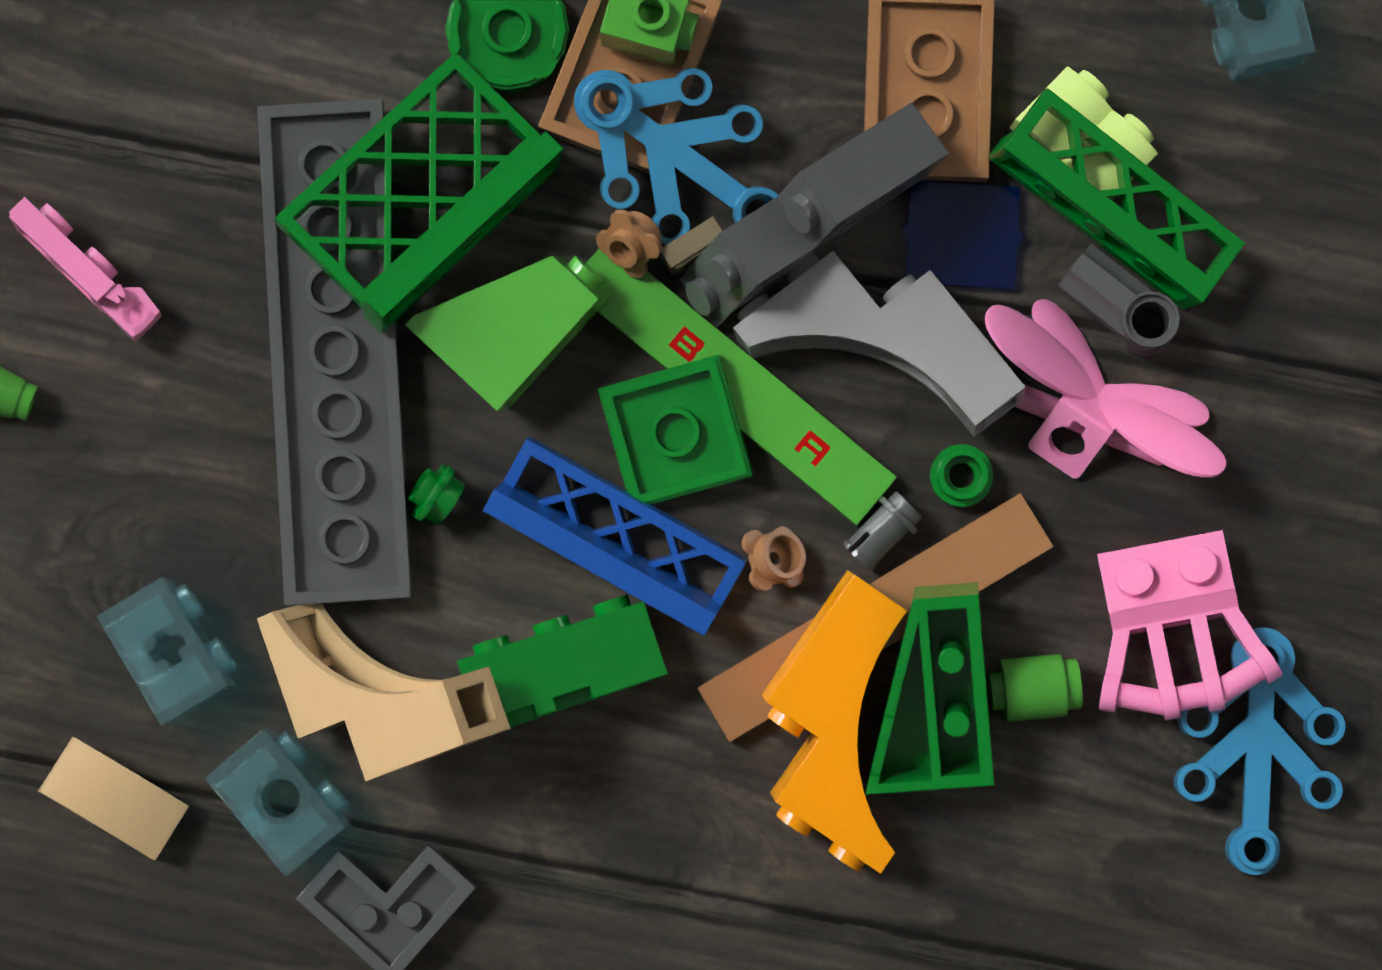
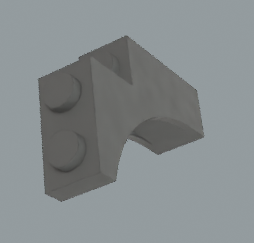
[680,102,949,328]

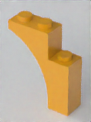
[761,570,907,874]

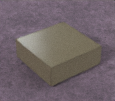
[660,216,722,277]

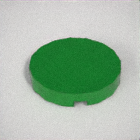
[445,0,570,94]

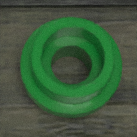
[930,444,993,507]

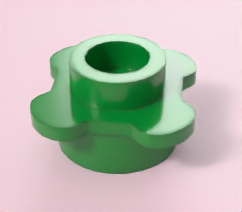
[408,464,464,525]

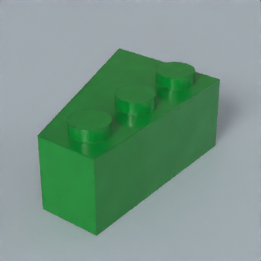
[865,582,994,795]
[456,595,668,728]

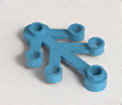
[574,68,778,245]
[1174,628,1346,875]

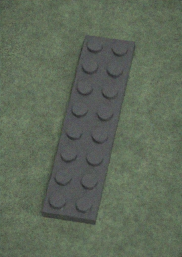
[257,98,413,606]

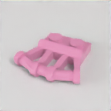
[1097,530,1283,721]

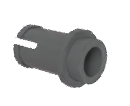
[842,491,923,572]

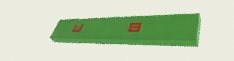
[587,249,897,526]

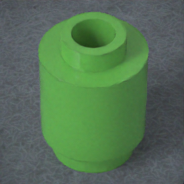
[988,654,1083,722]

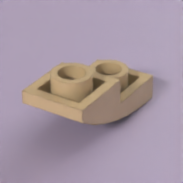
[38,737,189,861]

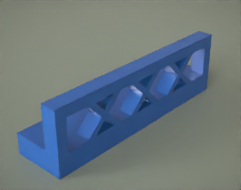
[483,436,748,636]

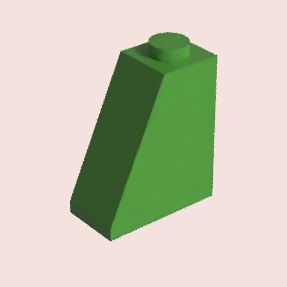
[406,255,609,411]

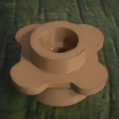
[596,210,662,278]
[742,526,806,592]

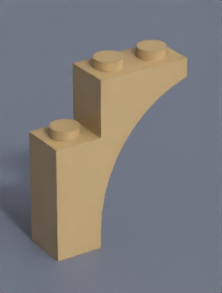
[257,604,511,782]

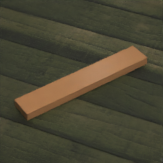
[697,493,1053,742]

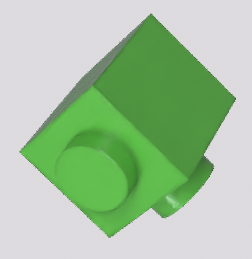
[600,0,699,66]

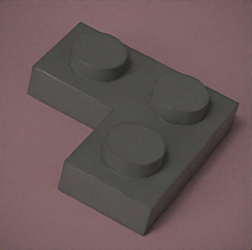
[296,844,478,970]

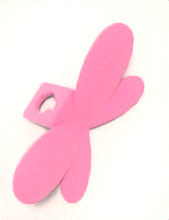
[985,299,1227,479]

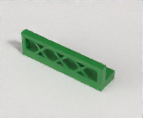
[988,88,1245,310]

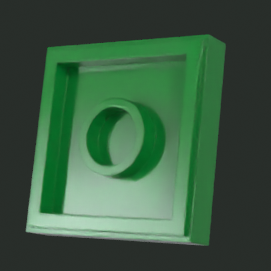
[598,354,754,505]

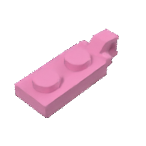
[9,197,161,342]

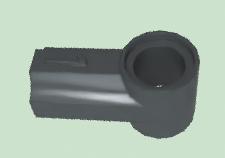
[1057,244,1180,357]

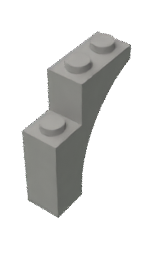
[733,251,1026,438]

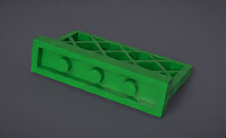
[275,52,563,334]

